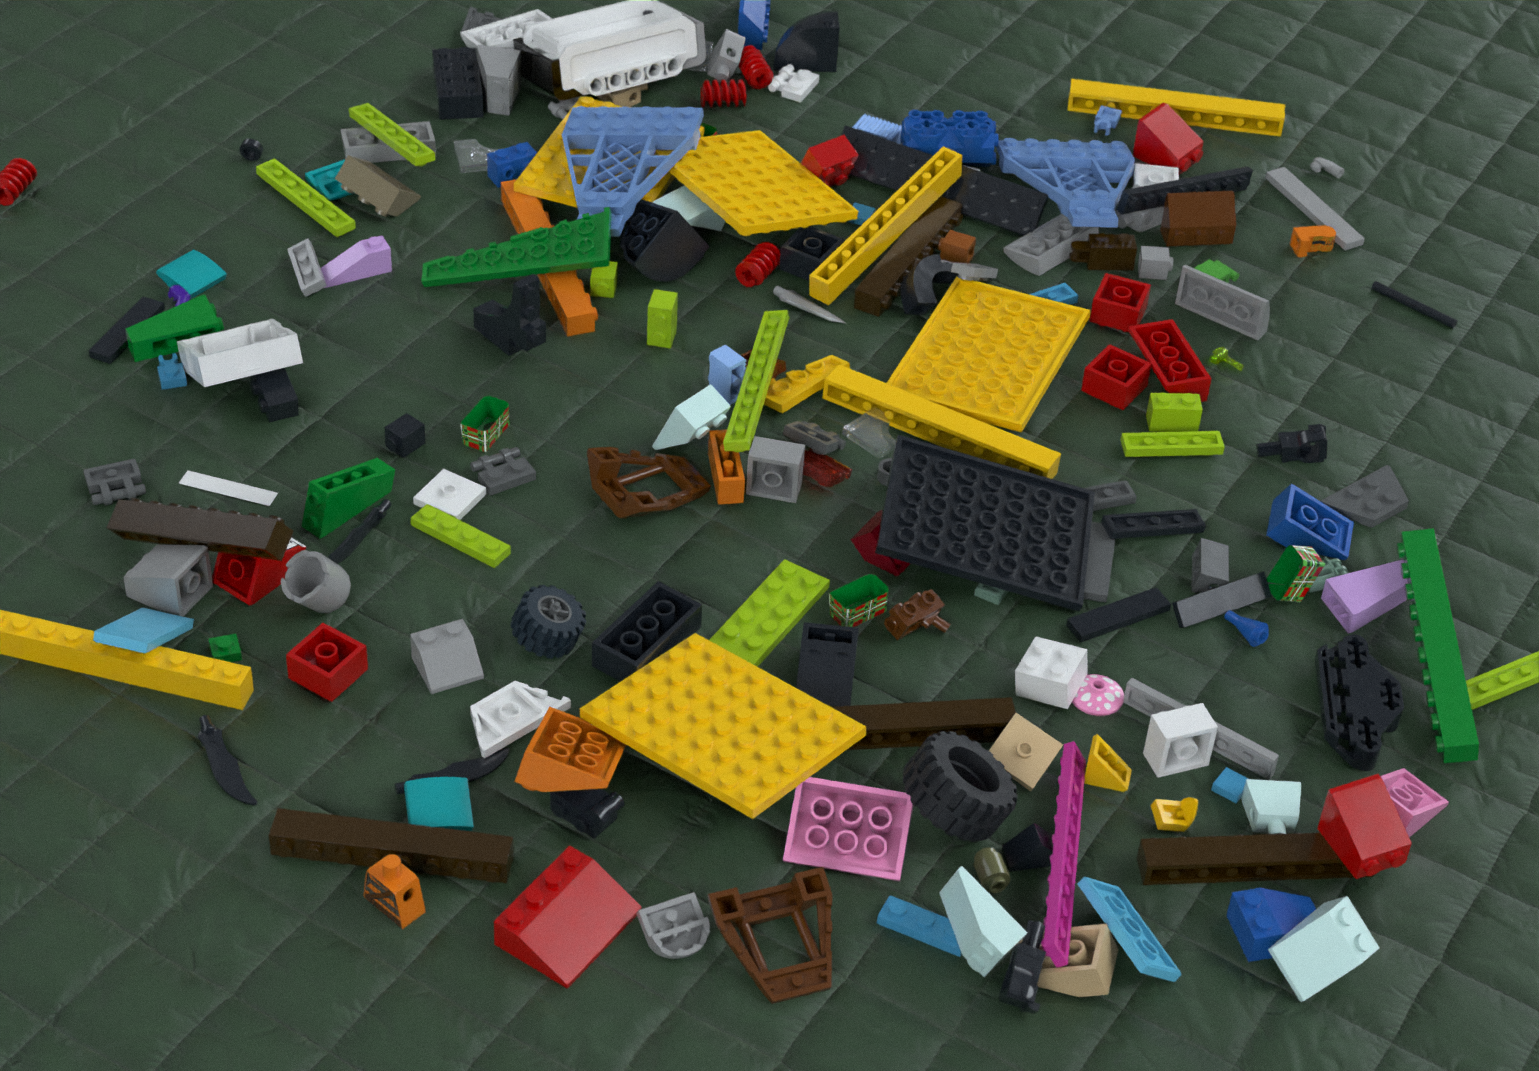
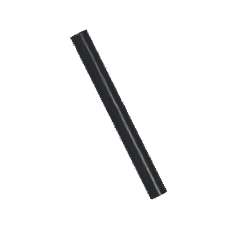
[1371,281,1458,329]

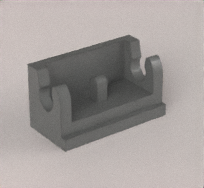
[1191,538,1229,593]

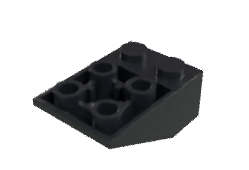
[796,622,859,707]

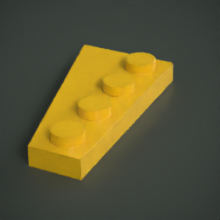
[764,355,850,413]

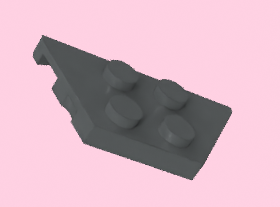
[1321,465,1409,528]

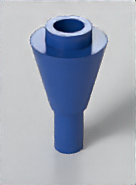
[1224,610,1269,647]

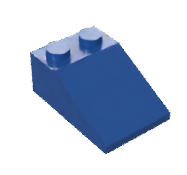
[1266,483,1354,560]
[1226,888,1316,962]

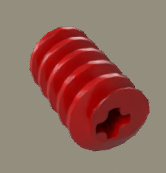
[738,45,774,89]
[700,79,746,107]
[0,158,37,206]
[735,242,780,287]

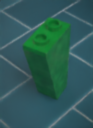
[126,295,224,362]
[301,458,395,539]

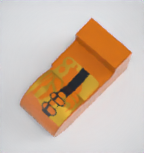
[1290,225,1336,257]

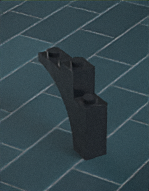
[473,274,546,356]

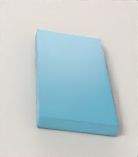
[93,607,194,653]
[1078,877,1181,982]

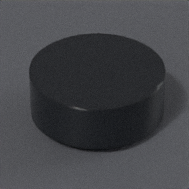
[239,138,263,161]

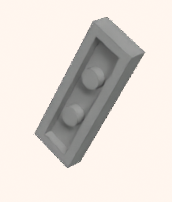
[287,238,327,297]
[951,262,998,281]

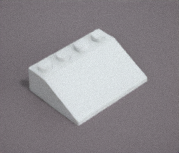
[460,9,552,62]

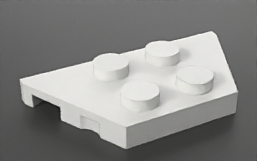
[470,681,571,759]

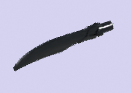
[327,499,392,564]
[198,715,257,806]
[394,748,509,795]

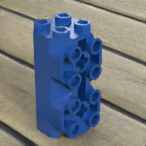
[900,110,999,166]

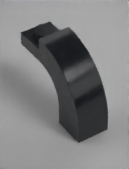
[901,255,959,315]

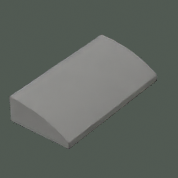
[341,121,436,163]
[1003,214,1099,276]
[1175,265,1270,340]

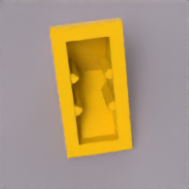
[1084,734,1132,792]

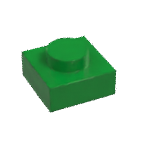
[209,633,242,662]

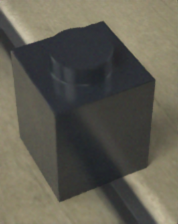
[384,413,426,458]

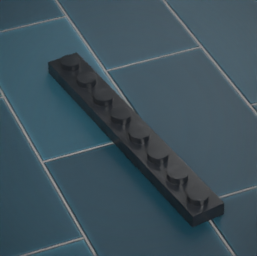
[1116,166,1253,214]

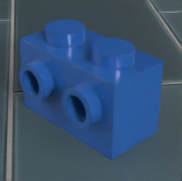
[487,142,537,188]

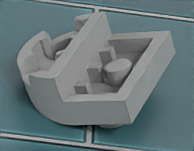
[636,892,710,959]

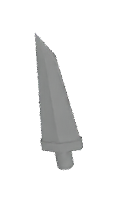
[773,286,845,323]

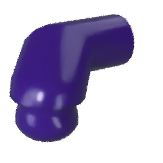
[168,285,191,307]

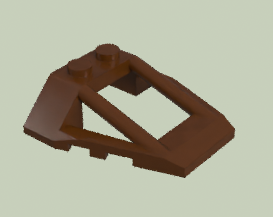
[587,447,711,519]
[707,867,832,1004]

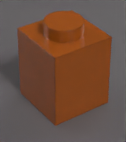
[938,230,976,263]

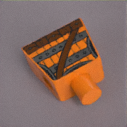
[364,854,425,929]

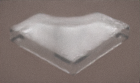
[454,139,499,173]
[842,407,896,459]

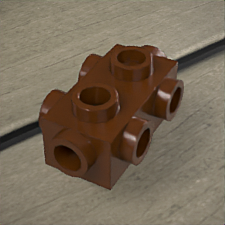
[884,589,951,641]

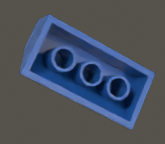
[738,0,771,50]

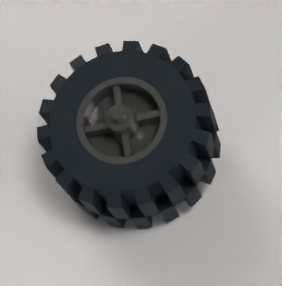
[510,585,586,659]

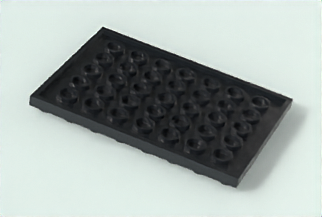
[875,435,1095,612]

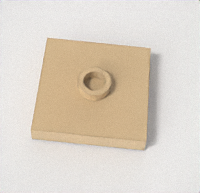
[989,713,1063,791]

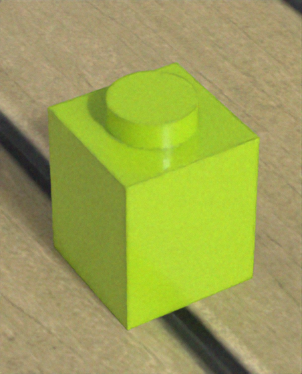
[590,262,618,298]

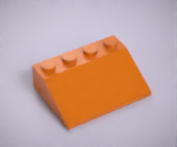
[514,706,626,792]

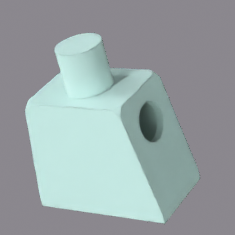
[1241,779,1301,834]

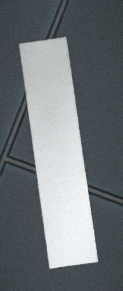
[179,471,278,506]

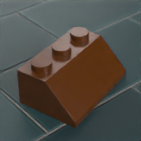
[1160,191,1236,246]

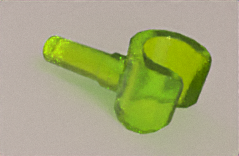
[1209,347,1244,371]

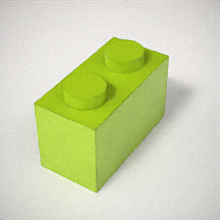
[647,289,678,348]
[1146,392,1203,432]

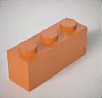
[708,430,745,504]

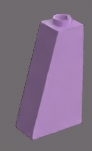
[1321,560,1408,633]

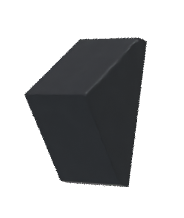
[1002,823,1053,872]

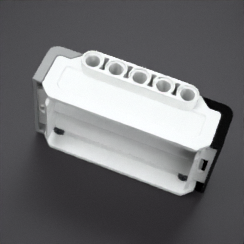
[513,0,706,101]

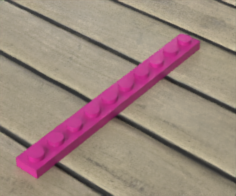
[1041,741,1086,968]

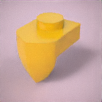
[1150,797,1198,832]

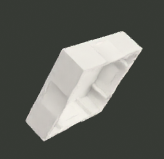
[177,319,303,387]

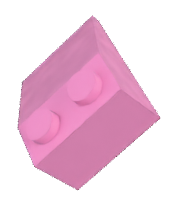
[1381,768,1449,838]

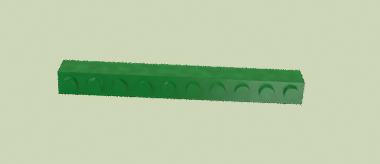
[1397,528,1479,763]

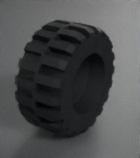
[903,731,1017,842]

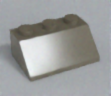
[335,155,421,217]

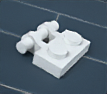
[768,64,819,103]

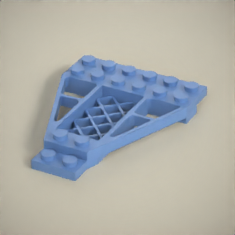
[562,106,704,237]
[996,138,1135,228]

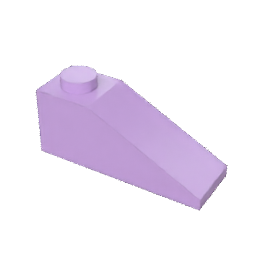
[321,236,392,288]

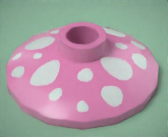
[1072,674,1124,716]

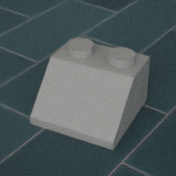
[410,619,484,694]

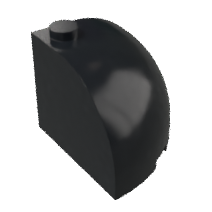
[773,11,840,72]
[620,199,710,281]

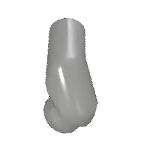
[1310,157,1344,178]

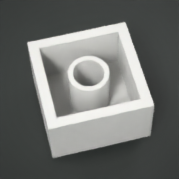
[1015,636,1087,709]
[1143,703,1218,778]

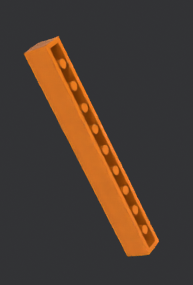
[501,179,598,337]

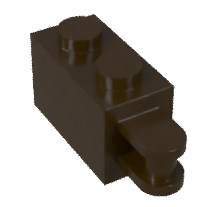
[1069,233,1137,271]

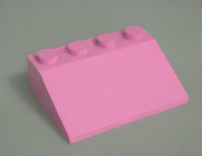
[783,777,913,881]

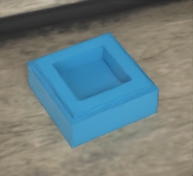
[847,202,876,225]
[1211,767,1248,803]

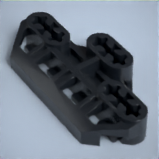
[1315,634,1404,771]

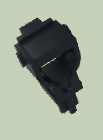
[1256,424,1328,463]
[998,920,1046,1014]

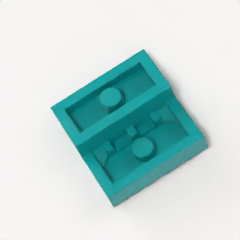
[305,159,355,202]
[156,250,227,299]
[404,777,474,831]

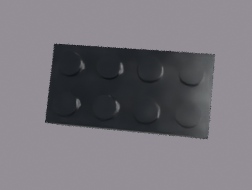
[432,47,483,120]
[592,581,702,682]

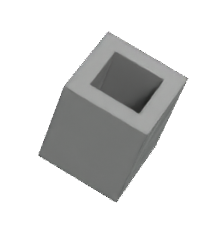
[1138,246,1173,280]

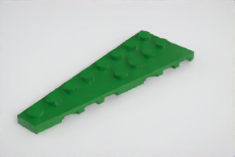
[421,207,612,287]

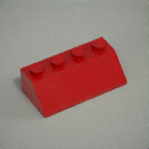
[1128,319,1212,402]

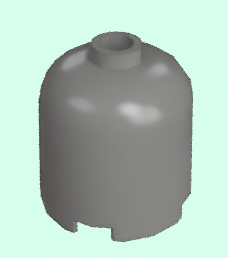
[281,550,351,613]

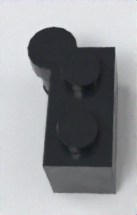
[250,368,299,423]
[550,789,625,839]

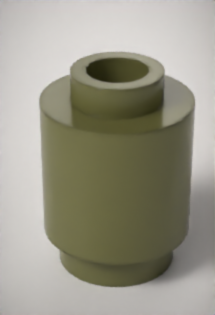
[974,848,1010,893]

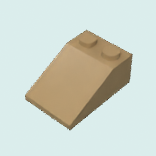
[1018,924,1118,997]

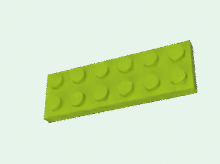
[709,559,830,667]

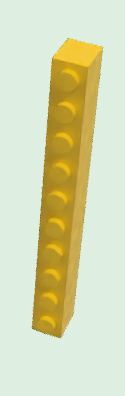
[1067,79,1285,137]
[809,146,962,305]
[822,364,1061,479]
[0,610,254,710]

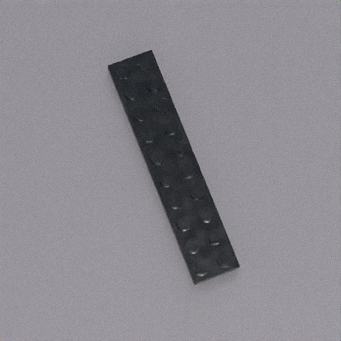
[841,125,1049,236]

